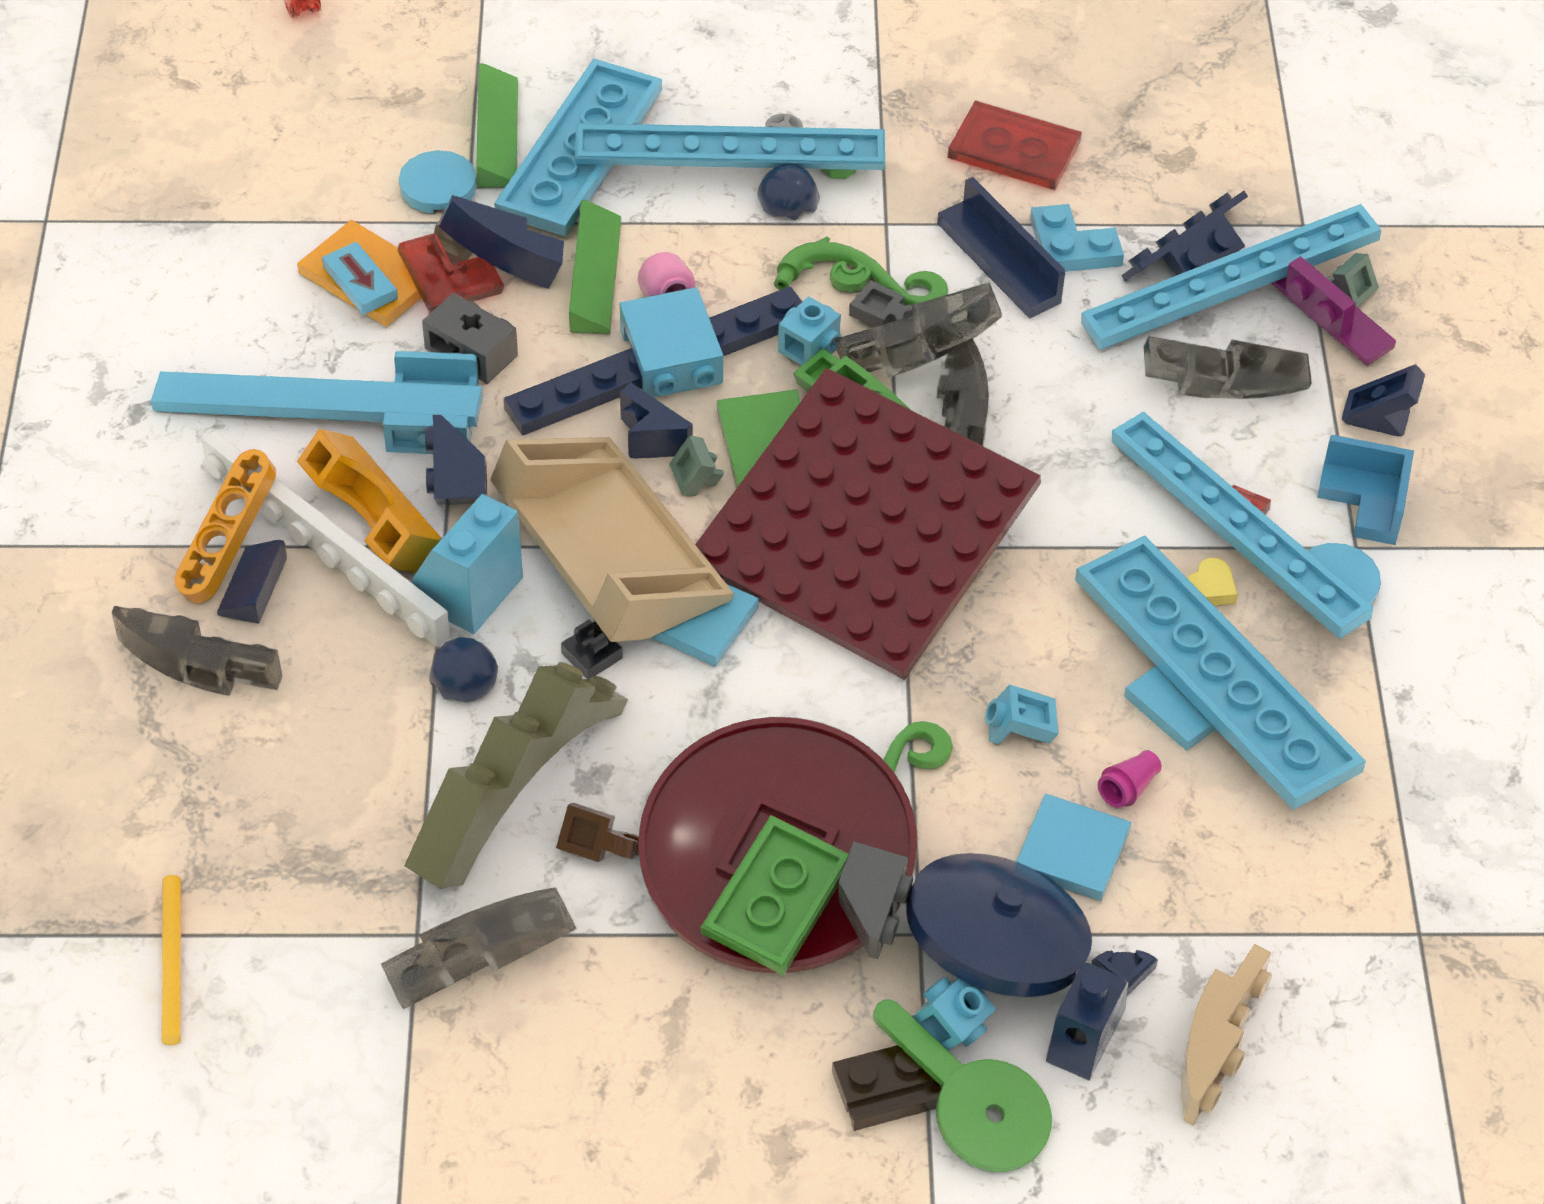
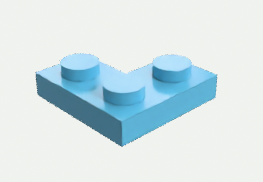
[1030,204,1124,272]

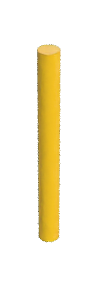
[161,875,181,1045]

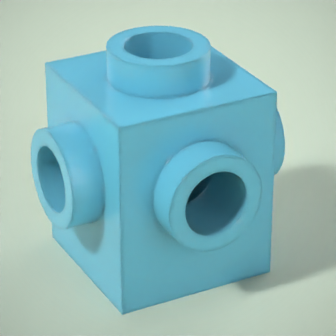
[778,296,842,365]
[912,976,996,1050]

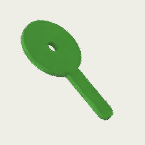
[873,999,1052,1172]

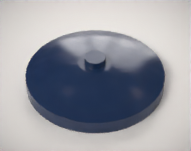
[906,853,1092,997]

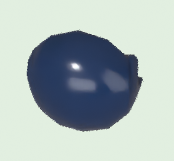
[757,164,820,220]
[429,637,498,703]

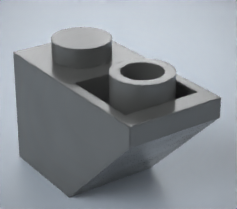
[839,841,913,959]

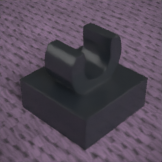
[561,619,623,679]

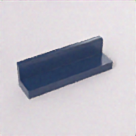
[937,177,1065,319]

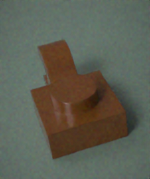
[556,803,639,862]

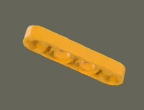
[174,449,276,604]

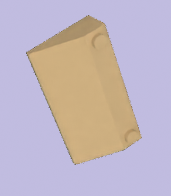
[490,437,734,642]

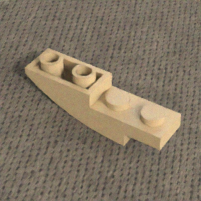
[1181,944,1272,1126]

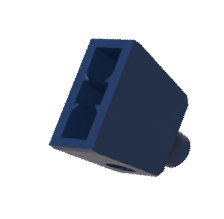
[1046,963,1128,1081]

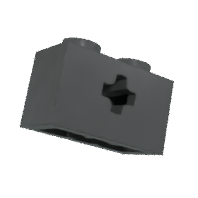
[422,293,518,384]

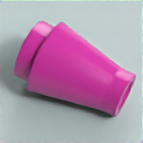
[1098,750,1162,808]

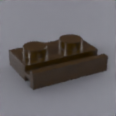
[832,1045,941,1131]

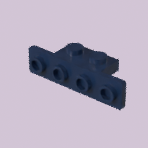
[1121,191,1248,282]

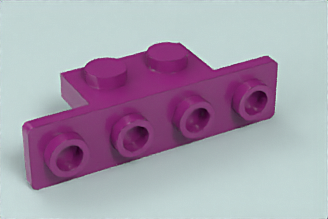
[1271,256,1396,365]

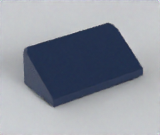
[217,540,287,624]

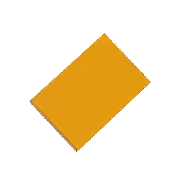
[297,219,440,327]

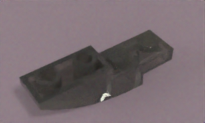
[835,282,1002,378]
[936,330,989,446]
[1143,336,1312,399]
[111,606,282,696]
[381,887,577,1009]

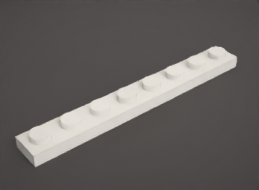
[202,430,450,648]

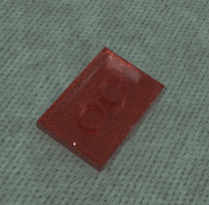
[947,100,1082,190]

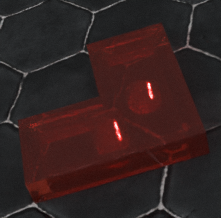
[397,233,504,313]

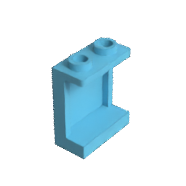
[619,287,723,398]
[383,351,479,454]

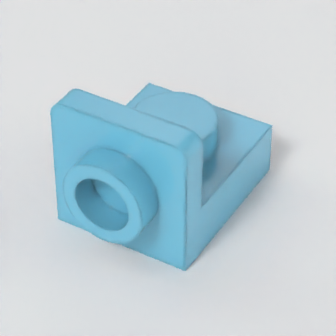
[985,684,1058,745]

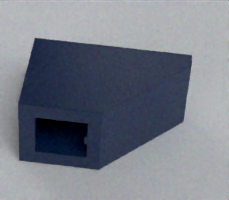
[425,415,488,504]

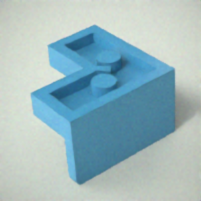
[1317,435,1414,545]

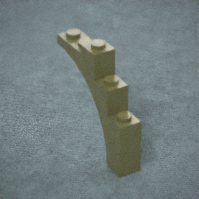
[404,662,628,889]

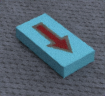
[322,241,398,315]

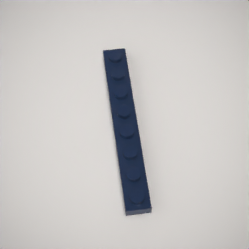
[503,286,803,436]

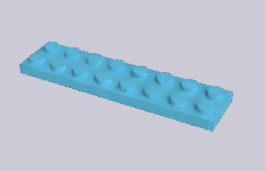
[1075,535,1366,810]

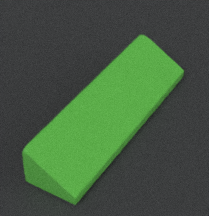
[476,63,518,187]
[569,200,621,334]

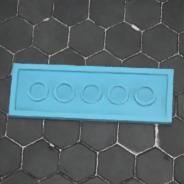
[494,58,662,237]

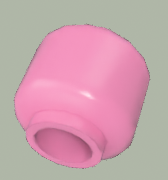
[638,252,696,297]

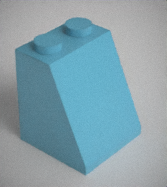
[410,494,523,634]

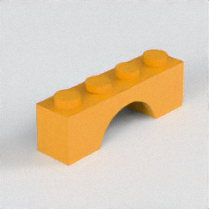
[297,429,442,573]

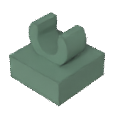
[1326,253,1379,307]
[669,435,724,496]

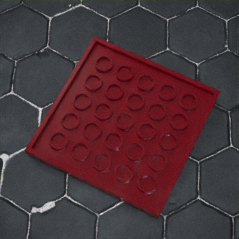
[695,368,1041,680]

